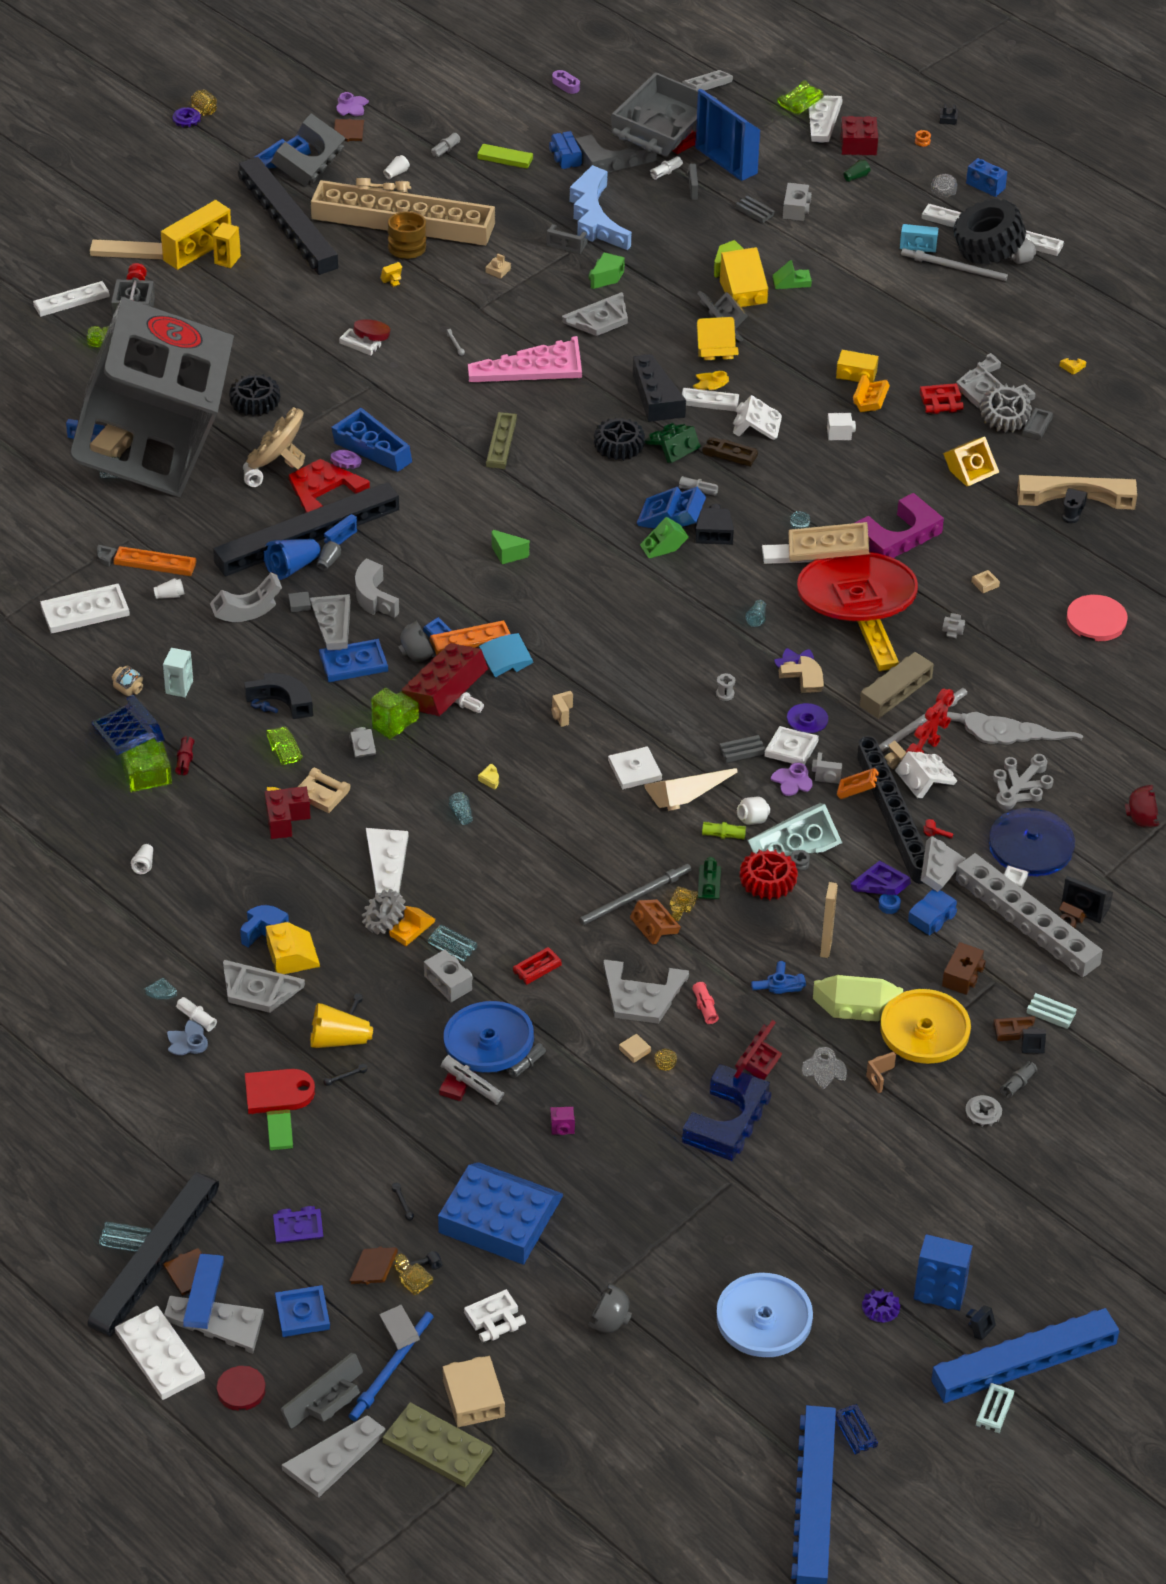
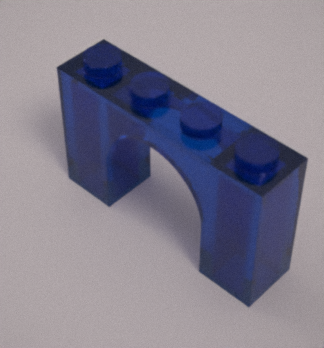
[682,1064,772,1161]

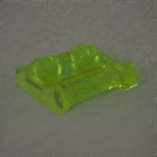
[777,80,824,114]

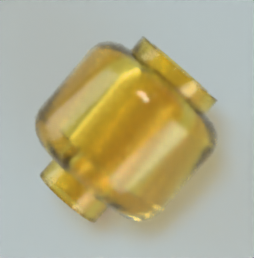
[191,90,217,116]

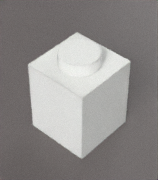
[827,413,856,440]

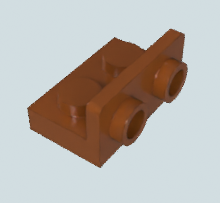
[630,899,681,944]

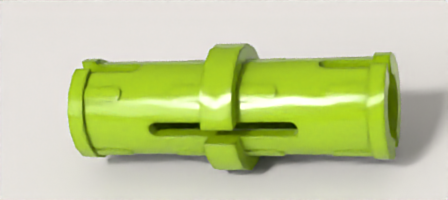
[702,822,746,840]

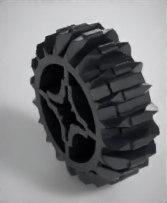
[229,374,281,416]
[594,417,645,461]

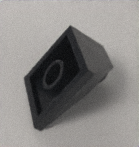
[1061,876,1113,923]

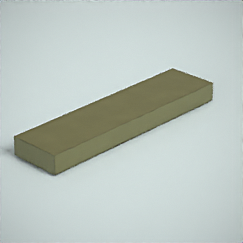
[486,412,517,469]

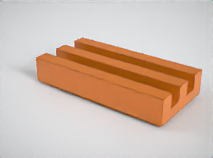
[836,768,879,799]

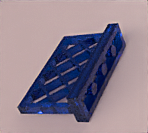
[91,695,165,755]

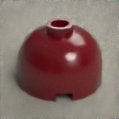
[1125,785,1159,828]

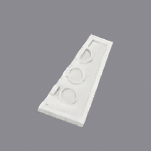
[366,828,408,895]

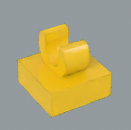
[380,262,402,287]

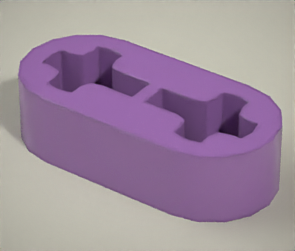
[552,70,580,94]

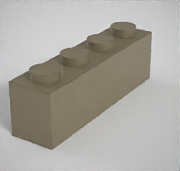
[860,652,934,719]

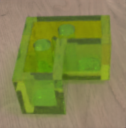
[371,687,419,739]

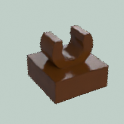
[1060,902,1085,928]

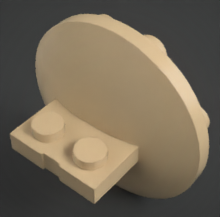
[246,407,305,469]

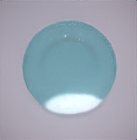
[790,511,810,529]

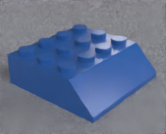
[695,89,760,181]
[438,1162,563,1265]

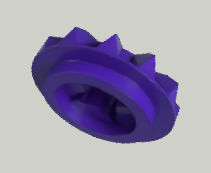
[173,108,201,128]
[862,1288,901,1322]

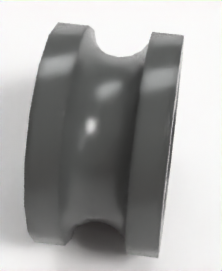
[791,850,810,871]

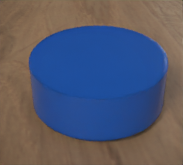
[878,894,901,914]

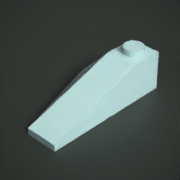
[748,803,842,856]

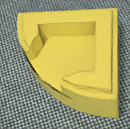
[478,764,499,790]

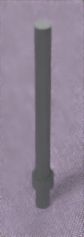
[579,864,691,925]

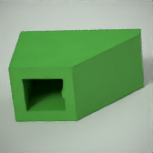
[589,252,625,289]
[640,517,689,558]

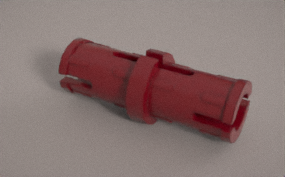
[175,736,194,775]

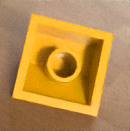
[943,437,999,486]
[266,922,320,974]

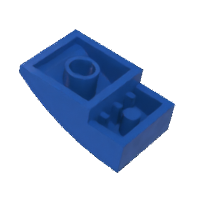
[637,486,706,528]

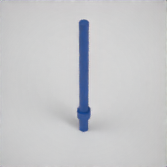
[348,1312,434,1421]

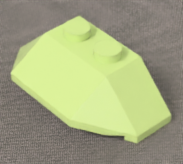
[813,975,903,1021]

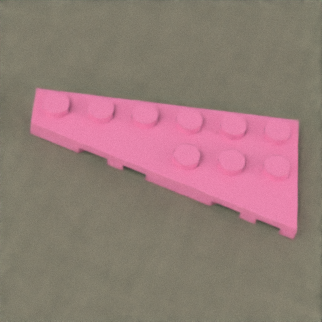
[468,336,582,382]

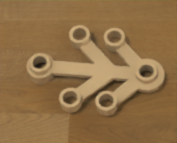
[356,178,411,193]

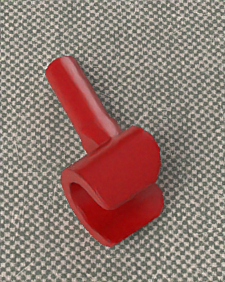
[924,819,953,839]

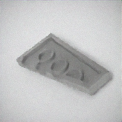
[310,594,351,650]
[164,1296,264,1354]
[282,1415,386,1498]

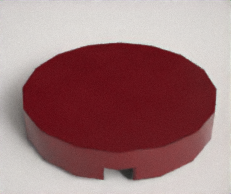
[353,319,391,341]
[217,1366,266,1411]

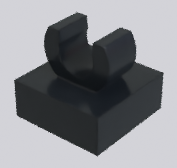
[939,104,958,125]
[1021,1027,1046,1053]
[966,1305,996,1340]

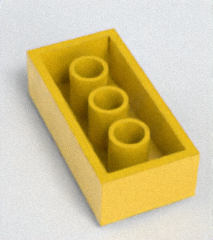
[161,200,231,270]

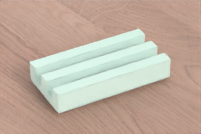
[1026,993,1077,1029]
[976,1383,1014,1433]

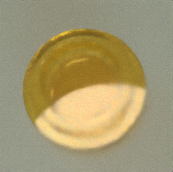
[654,1049,677,1070]

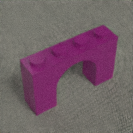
[855,493,944,558]

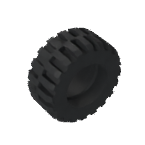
[953,199,1026,265]

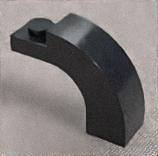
[244,673,313,719]

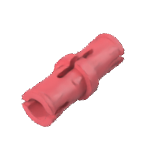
[692,982,719,1024]

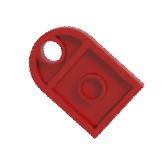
[245,1069,315,1114]

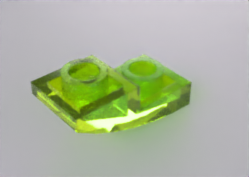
[266,726,303,765]

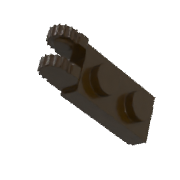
[701,437,758,467]

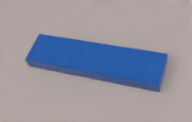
[183,1254,224,1329]

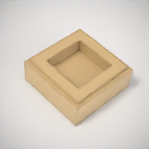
[971,570,1000,593]
[619,1034,651,1063]

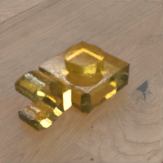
[670,887,698,921]
[394,1253,433,1296]

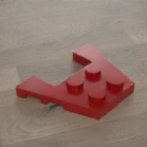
[289,459,370,513]

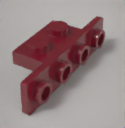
[734,1020,782,1081]

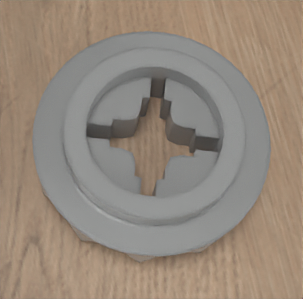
[965,1095,1002,1127]

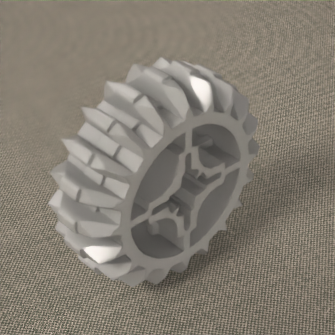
[980,383,1032,433]

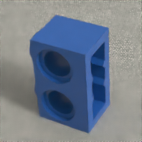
[966,158,1007,197]

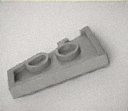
[921,836,965,892]

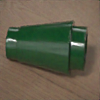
[843,160,871,182]

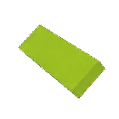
[477,144,533,169]

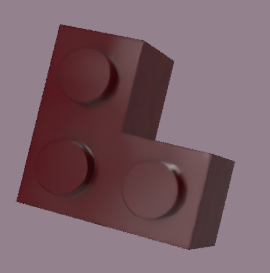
[265,786,311,839]

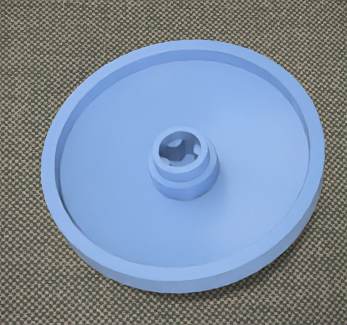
[716,1273,813,1357]

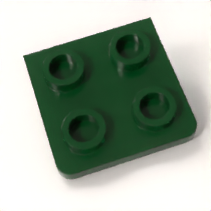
[645,423,701,463]

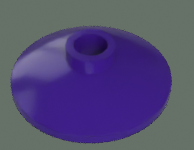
[787,703,828,733]

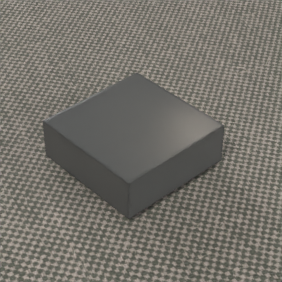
[288,592,311,612]

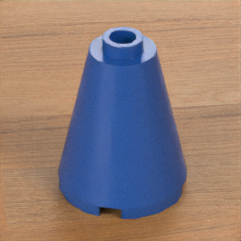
[264,539,321,580]

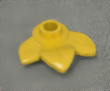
[693,371,729,390]

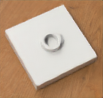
[765,726,818,765]
[608,746,662,789]

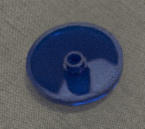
[989,808,1075,876]

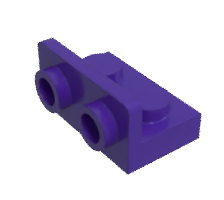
[273,1206,323,1244]

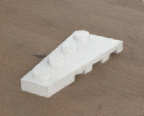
[808,95,842,143]

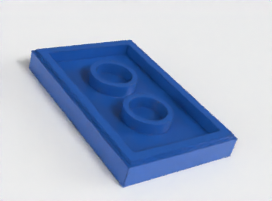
[319,639,388,682]

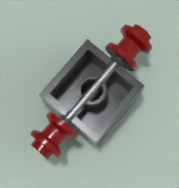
[111,263,155,315]

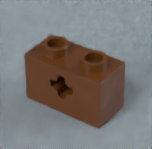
[942,942,986,995]

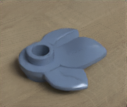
[167,1020,208,1055]

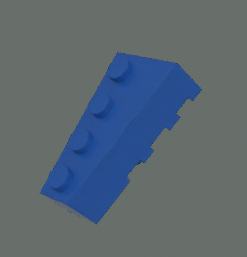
[331,408,412,472]

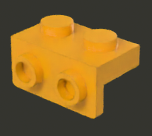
[853,375,890,412]

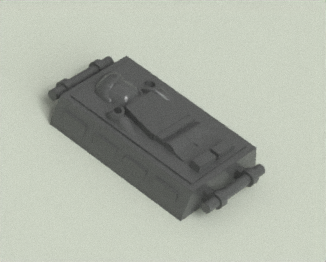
[611,72,717,157]

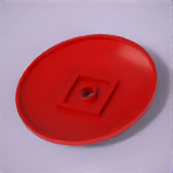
[797,552,918,621]

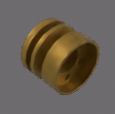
[388,211,426,259]

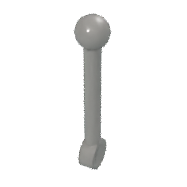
[446,329,465,356]

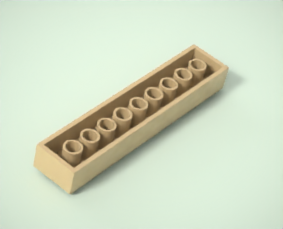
[311,180,495,246]

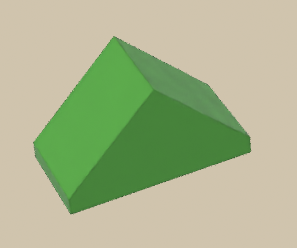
[492,530,530,564]
[267,1110,293,1150]

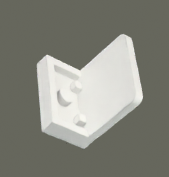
[733,395,782,440]
[895,751,957,798]

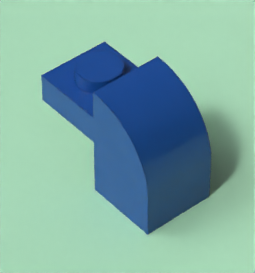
[240,905,289,947]

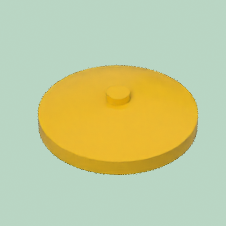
[880,989,971,1064]

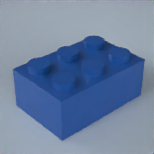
[914,1234,973,1311]

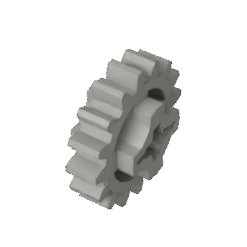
[362,889,406,935]

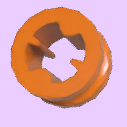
[915,130,931,147]

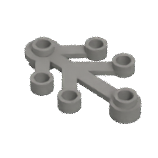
[993,754,1053,810]

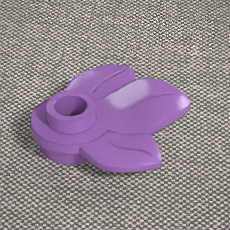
[336,92,369,116]
[771,763,812,796]

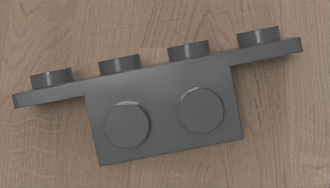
[697,291,748,342]
[281,1353,363,1428]

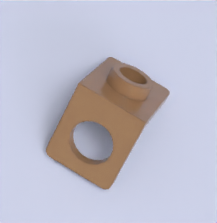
[866,1052,896,1093]

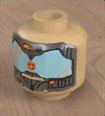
[112,666,143,696]

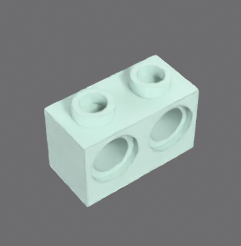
[163,648,193,697]

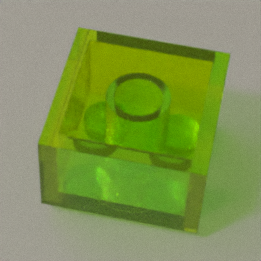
[120,737,172,792]

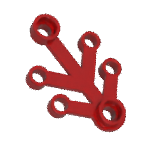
[906,688,955,753]

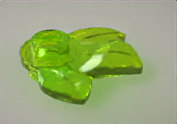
[87,326,109,347]

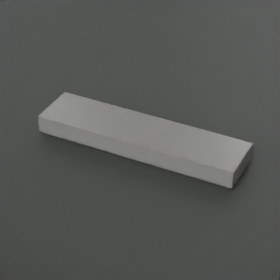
[682,70,733,91]

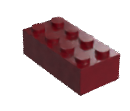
[402,643,488,716]

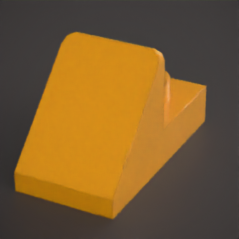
[390,906,435,946]

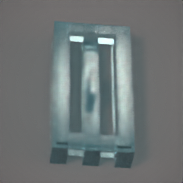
[428,925,477,962]
[99,1222,152,1251]

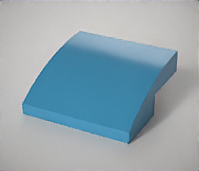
[479,633,534,677]

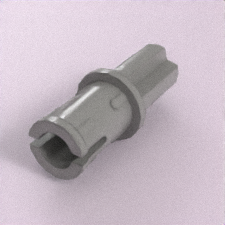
[431,133,461,157]
[679,476,718,496]

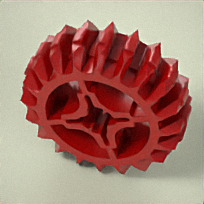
[739,848,798,900]

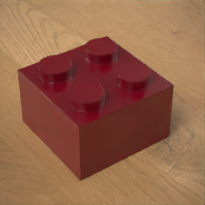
[840,116,878,155]

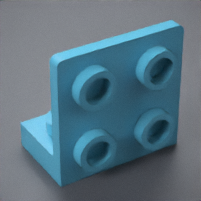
[900,224,939,253]

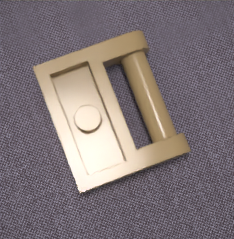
[298,767,350,813]

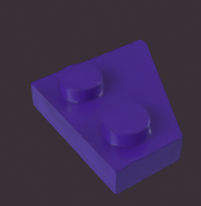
[850,860,911,896]

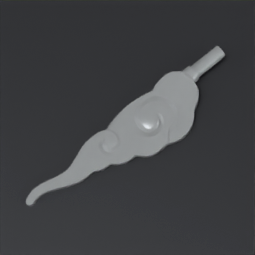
[947,712,1083,745]

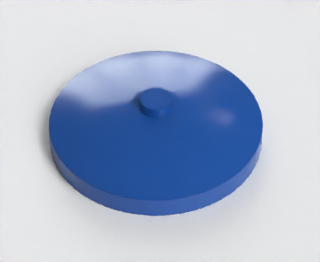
[444,1001,534,1072]

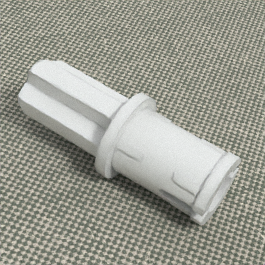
[650,156,683,180]
[455,692,484,713]
[176,997,217,1031]

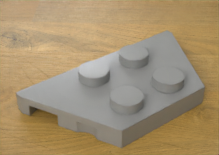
[562,292,628,336]
[223,960,305,1013]

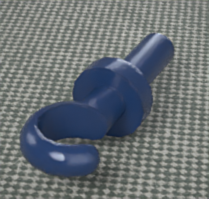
[251,699,278,713]

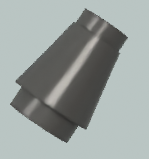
[317,541,341,571]

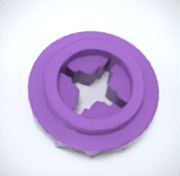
[330,450,361,469]

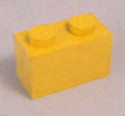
[213,222,241,268]
[836,350,879,383]

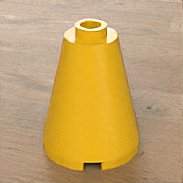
[310,1003,373,1048]

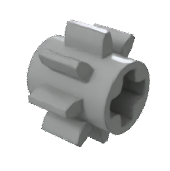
[942,613,965,638]

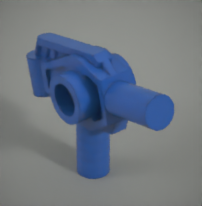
[751,961,806,994]

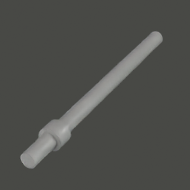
[901,248,1008,281]
[879,688,967,753]

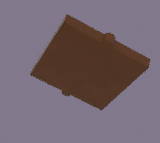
[334,119,364,142]
[350,1246,398,1285]
[163,1248,202,1296]

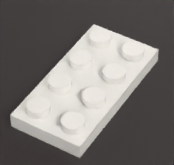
[40,584,130,634]
[115,1306,205,1400]

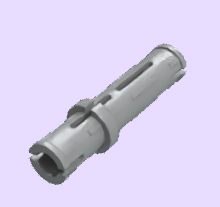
[441,1055,504,1105]

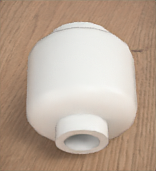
[737,797,770,825]

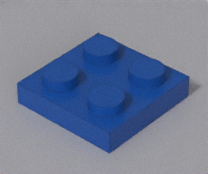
[275,1285,330,1337]

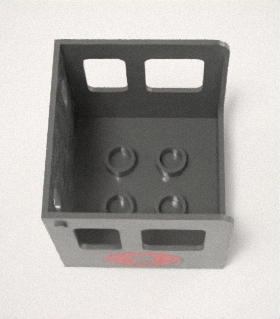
[70,297,234,497]

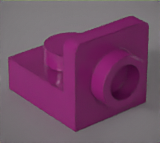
[550,1107,575,1135]

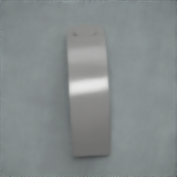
[355,558,399,618]
[210,573,282,622]

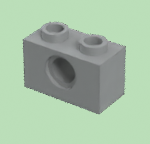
[783,183,812,221]
[424,950,473,1002]

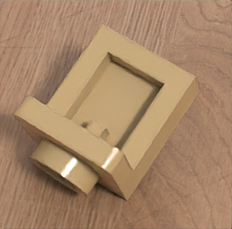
[551,691,573,727]

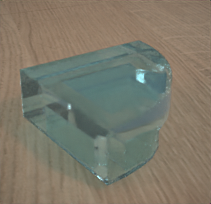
[145,978,177,999]

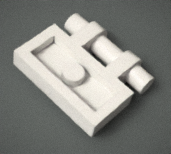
[464,1289,526,1342]

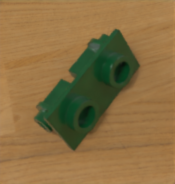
[698,857,721,900]

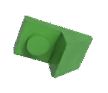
[772,260,812,289]

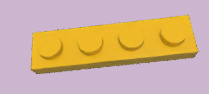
[857,619,899,671]

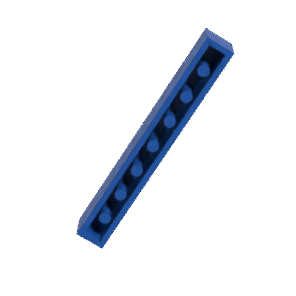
[931,1308,1119,1403]
[791,1405,836,1584]

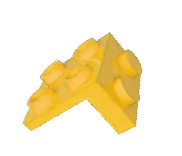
[697,317,738,360]

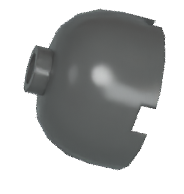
[398,620,436,662]
[588,1283,632,1333]

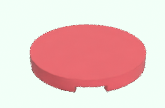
[1066,595,1128,641]

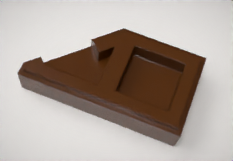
[993,1016,1035,1041]

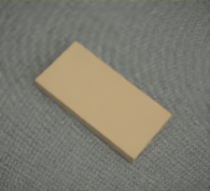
[789,522,869,562]

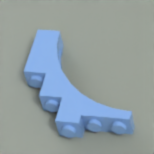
[570,165,632,250]

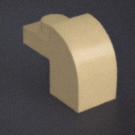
[779,656,824,693]

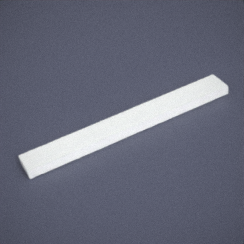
[922,204,1064,256]

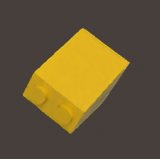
[720,247,768,307]

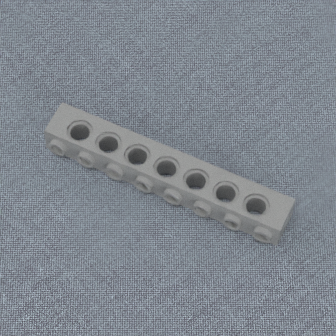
[955,853,1103,978]

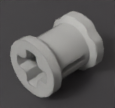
[716,673,735,701]

